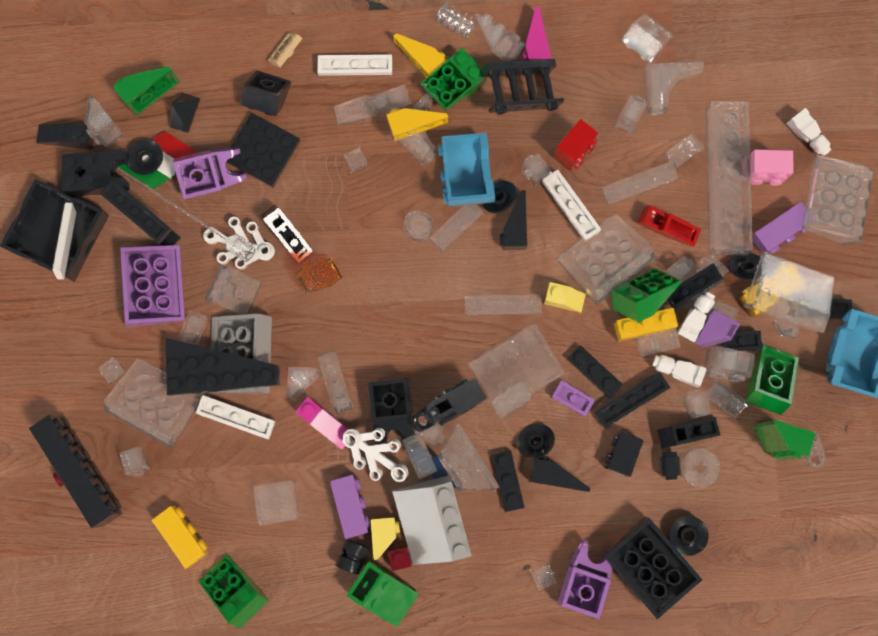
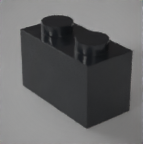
[605,432,644,477]

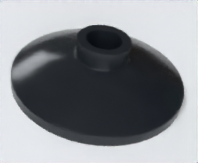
[127,139,163,175]
[482,181,517,213]
[728,252,768,281]
[517,424,555,459]
[669,516,709,556]

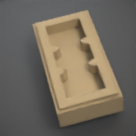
[268,32,303,68]

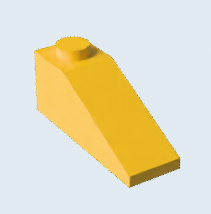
[394,33,448,78]
[386,108,448,141]

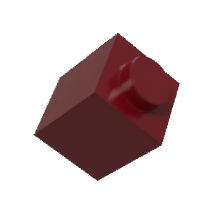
[388,546,412,571]

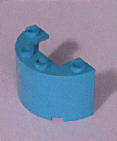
[438,132,495,207]
[826,309,878,398]

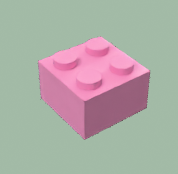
[745,150,793,186]

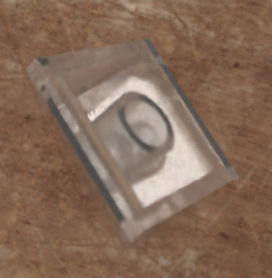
[287,367,323,400]

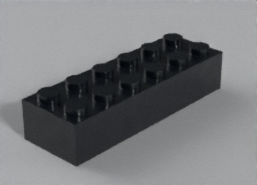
[29,415,123,528]

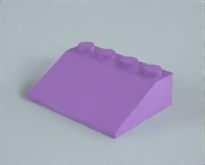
[120,245,185,327]

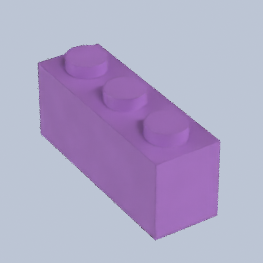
[750,202,815,255]
[330,475,371,539]

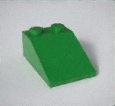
[113,66,180,116]
[745,344,799,415]

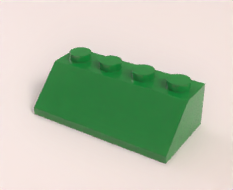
[753,420,816,461]

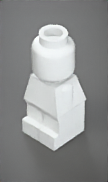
[786,108,832,157]
[677,292,715,342]
[652,355,707,388]

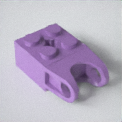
[173,147,248,199]
[557,539,612,619]

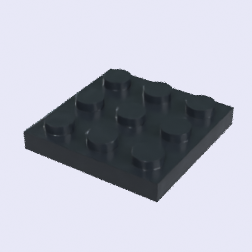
[226,112,301,188]

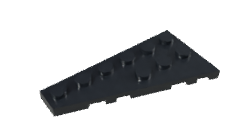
[166,338,280,396]

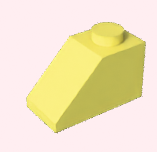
[544,282,586,313]
[371,517,400,560]

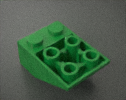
[420,47,487,111]
[611,268,681,323]
[198,554,269,629]
[346,560,419,627]

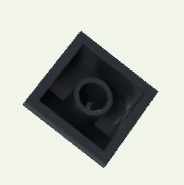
[241,70,291,116]

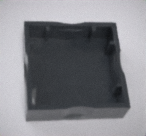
[0,179,109,282]

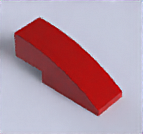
[637,205,702,247]

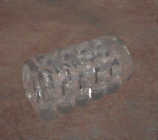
[435,1,477,39]

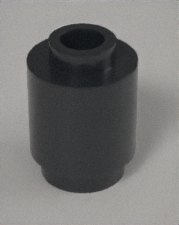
[660,452,681,480]

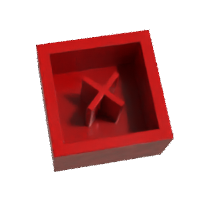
[553,119,598,172]

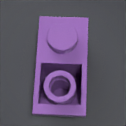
[695,309,741,348]

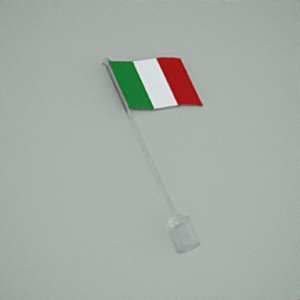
[116,132,256,262]

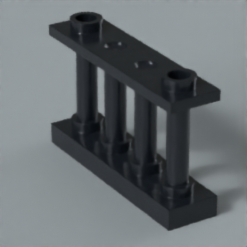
[480,59,564,115]
[99,179,181,246]

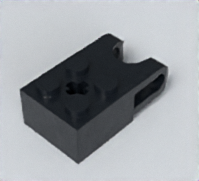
[62,150,130,197]
[368,378,416,446]
[411,378,487,432]

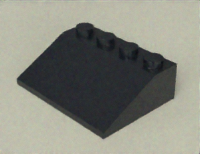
[604,516,703,619]

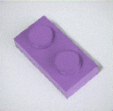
[551,380,595,417]

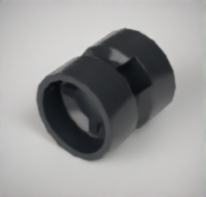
[335,539,369,575]

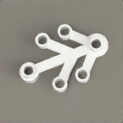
[203,217,275,270]
[343,428,409,482]

